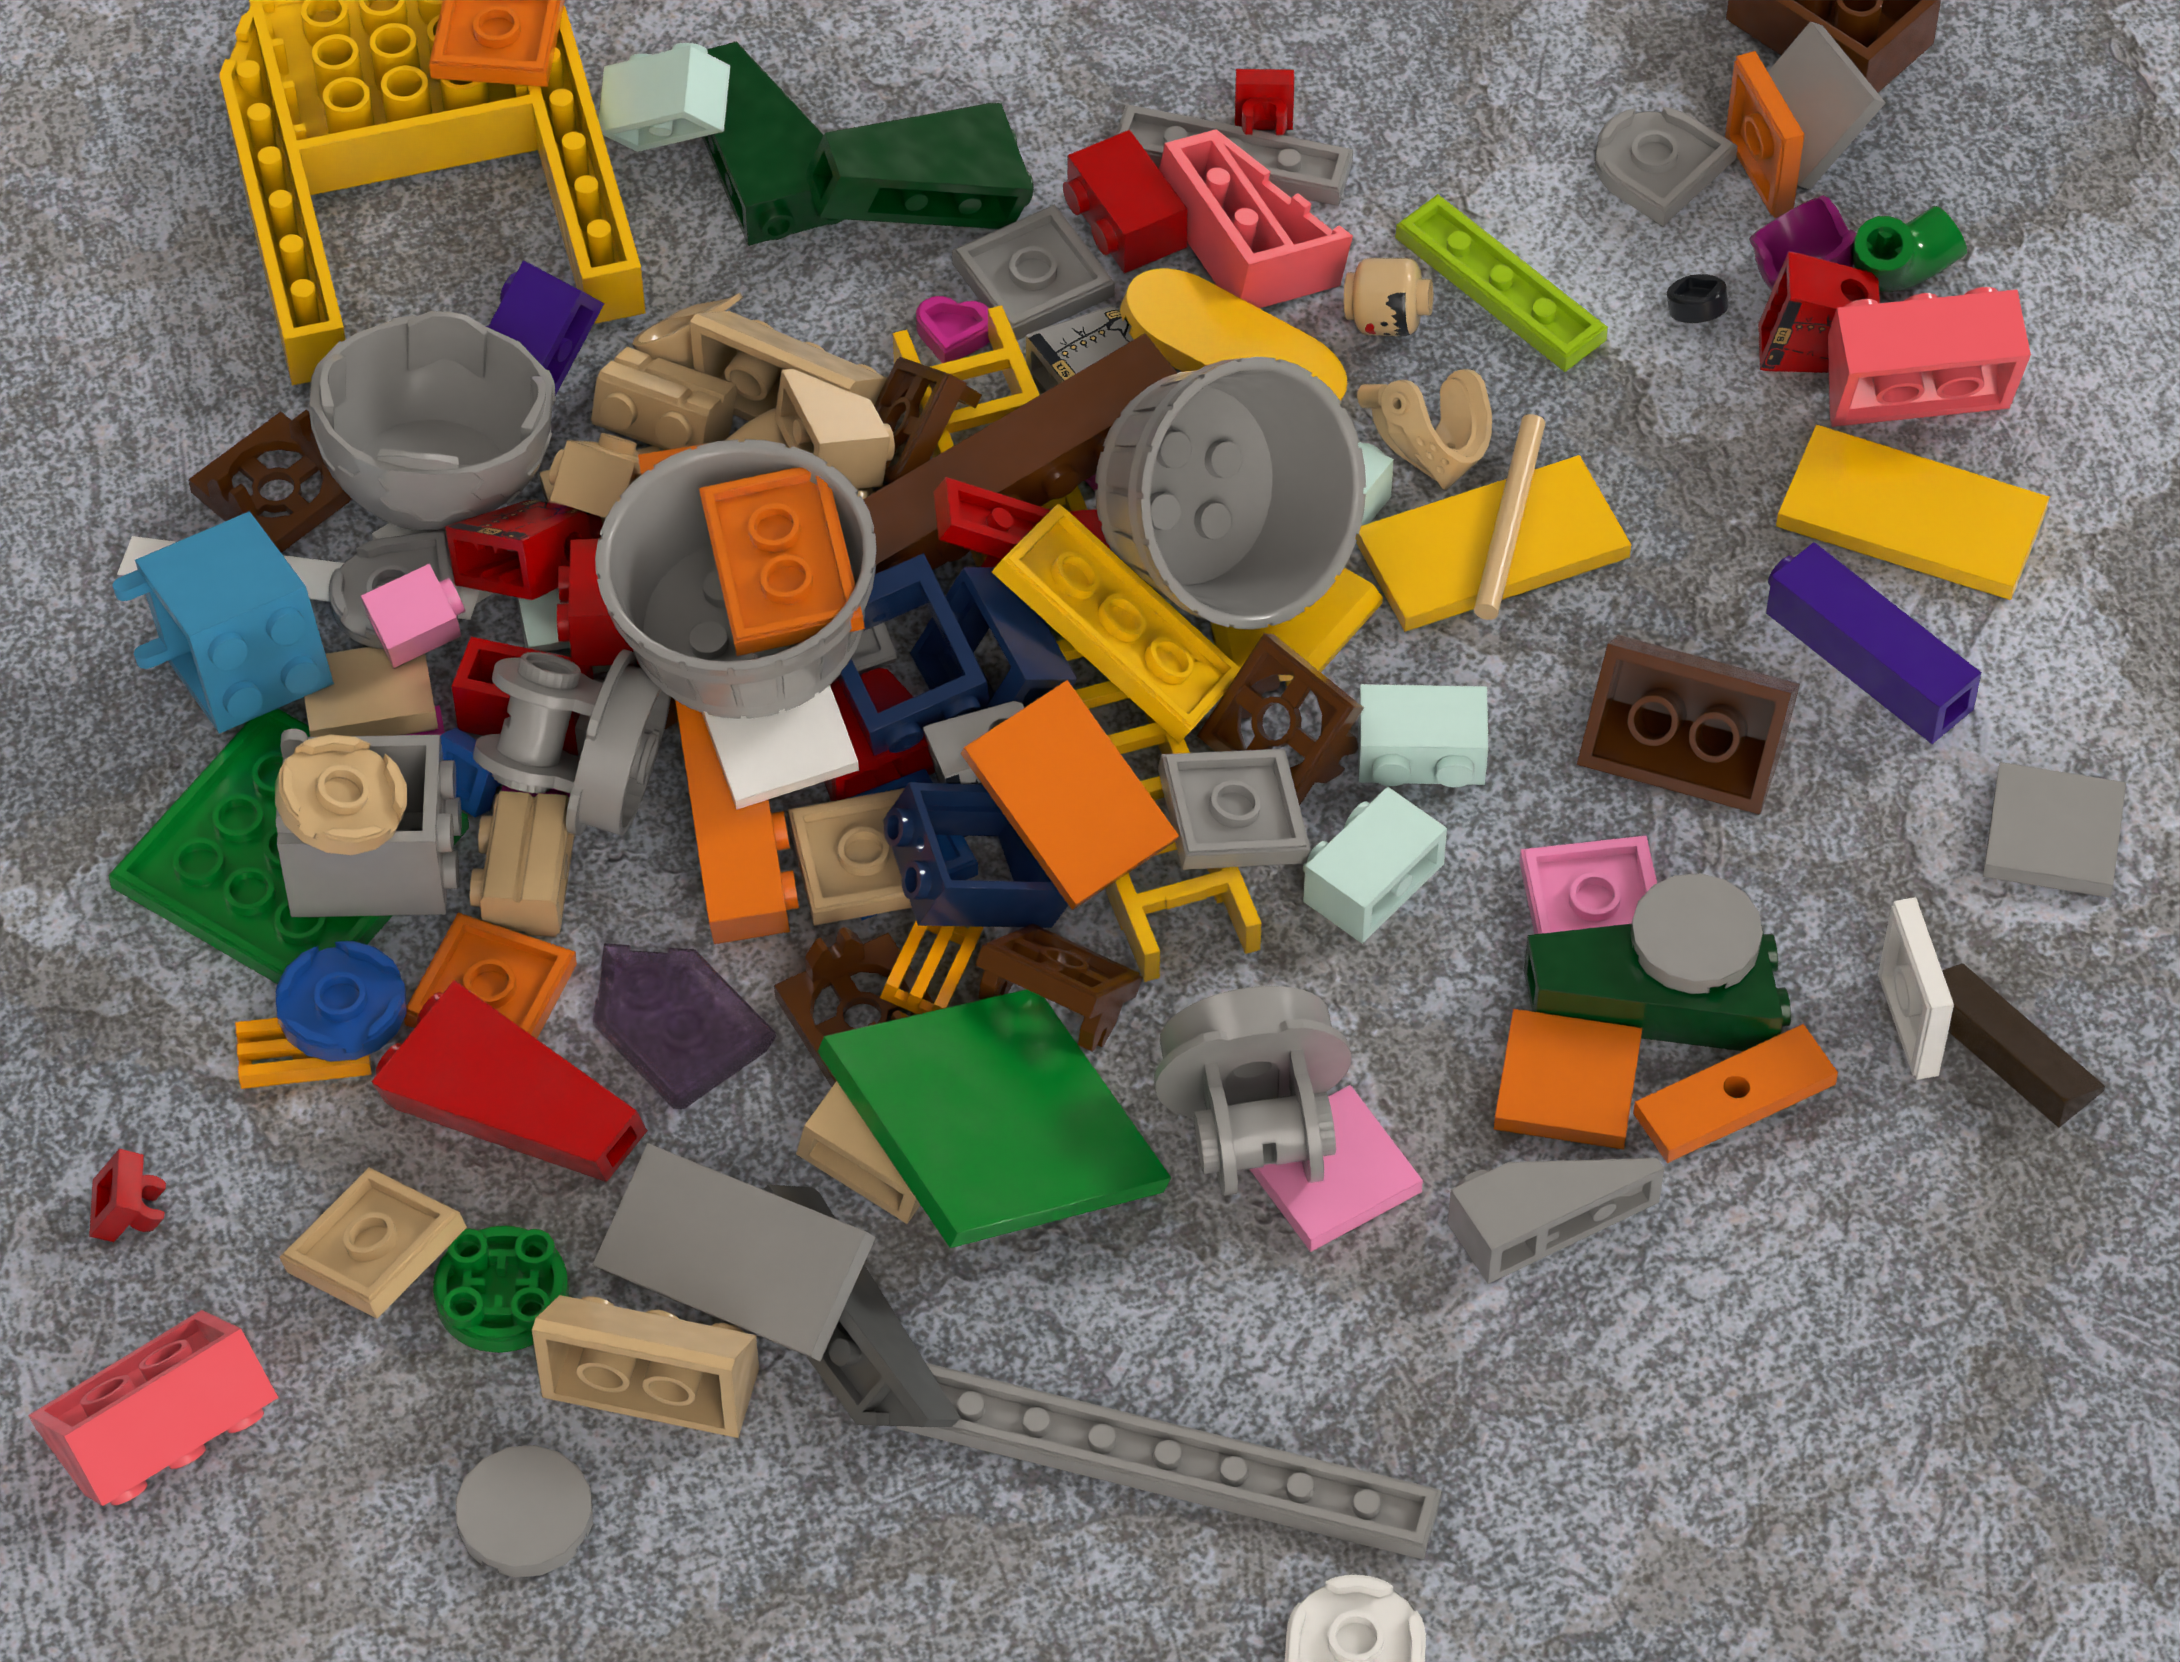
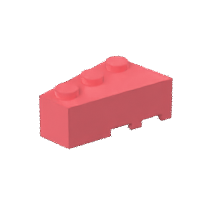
[1159,129,1353,308]

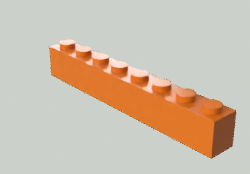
[638,444,799,944]

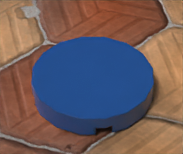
[276,941,407,1062]

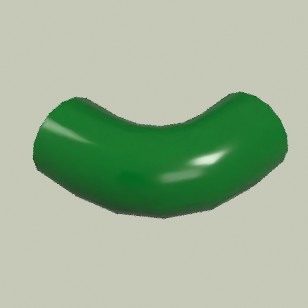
[1852,206,1967,292]

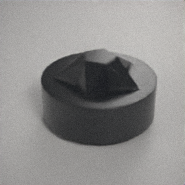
[1667,274,1729,323]

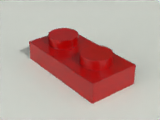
[933,477,1051,559]

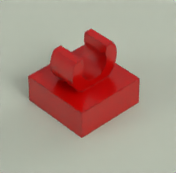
[1235,69,1294,135]
[89,1148,166,1243]

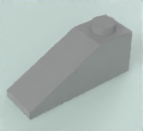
[1448,1158,1664,1284]

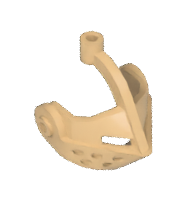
[1357,369,1492,490]

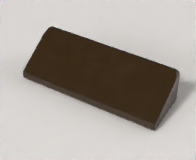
[1942,963,2105,1128]

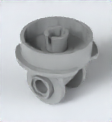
[473,649,671,836]
[1154,986,1351,1196]

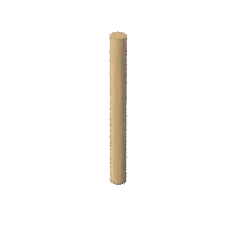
[1474,414,1545,620]

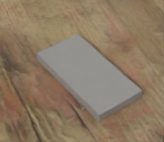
[592,1143,876,1361]

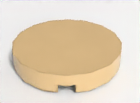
[275,734,407,855]

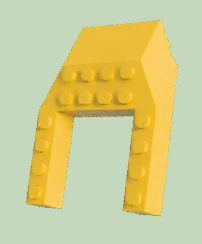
[219,0,646,386]

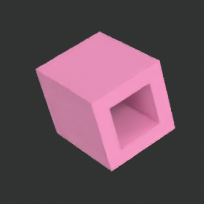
[361,563,465,668]

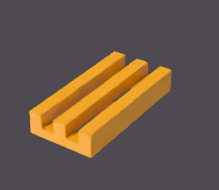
[880,921,984,1014]
[235,1018,372,1089]

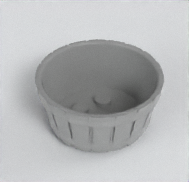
[1095,357,1366,629]
[595,439,877,719]

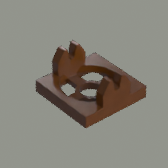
[874,357,982,485]
[188,410,352,553]
[1197,633,1364,806]
[975,924,1143,1052]
[774,927,934,1087]

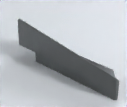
[764,1184,960,1427]

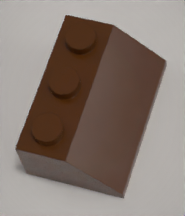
[1577,635,1800,815]

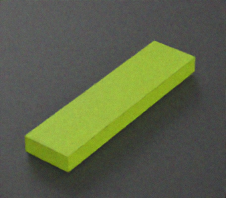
[1395,194,1608,372]

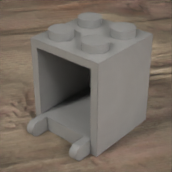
[276,729,462,917]

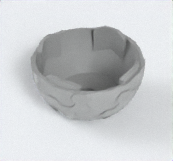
[309,311,556,531]

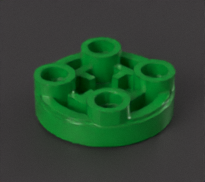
[433,1226,569,1353]

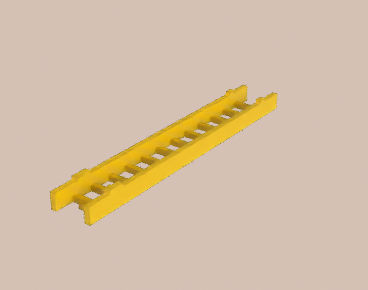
[893,305,1262,982]

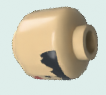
[1344,258,1434,336]

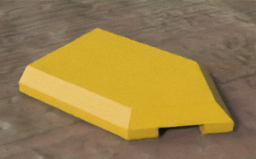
[1210,567,1383,686]

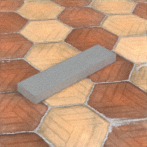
[1115,104,1353,206]

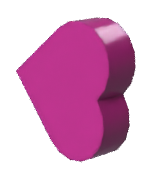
[916,296,990,363]

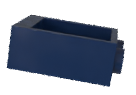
[837,553,990,756]
[910,567,1077,710]
[883,782,1068,928]

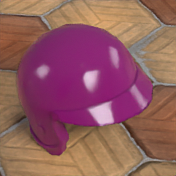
[1749,195,1857,291]

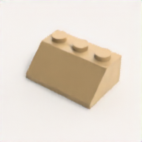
[690,311,887,421]
[532,1295,759,1438]

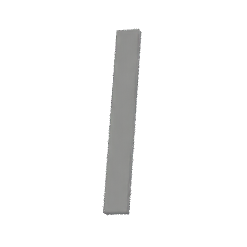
[897,1363,1442,1560]

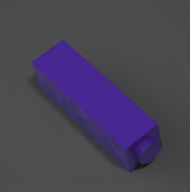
[1766,542,1982,744]

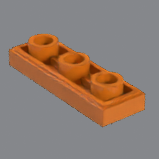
[1633,1024,1838,1163]

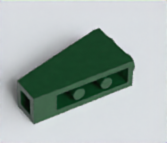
[702,41,845,246]
[805,103,1034,229]
[1524,909,1791,1051]

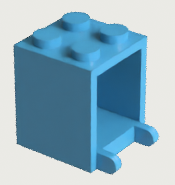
[112,511,334,734]

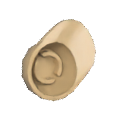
[632,293,743,370]

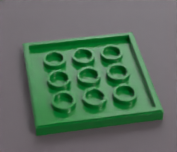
[108,708,470,984]
[817,989,1172,1248]

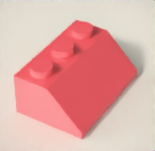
[1828,287,2031,427]
[28,1310,278,1506]

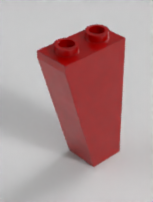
[371,980,648,1182]

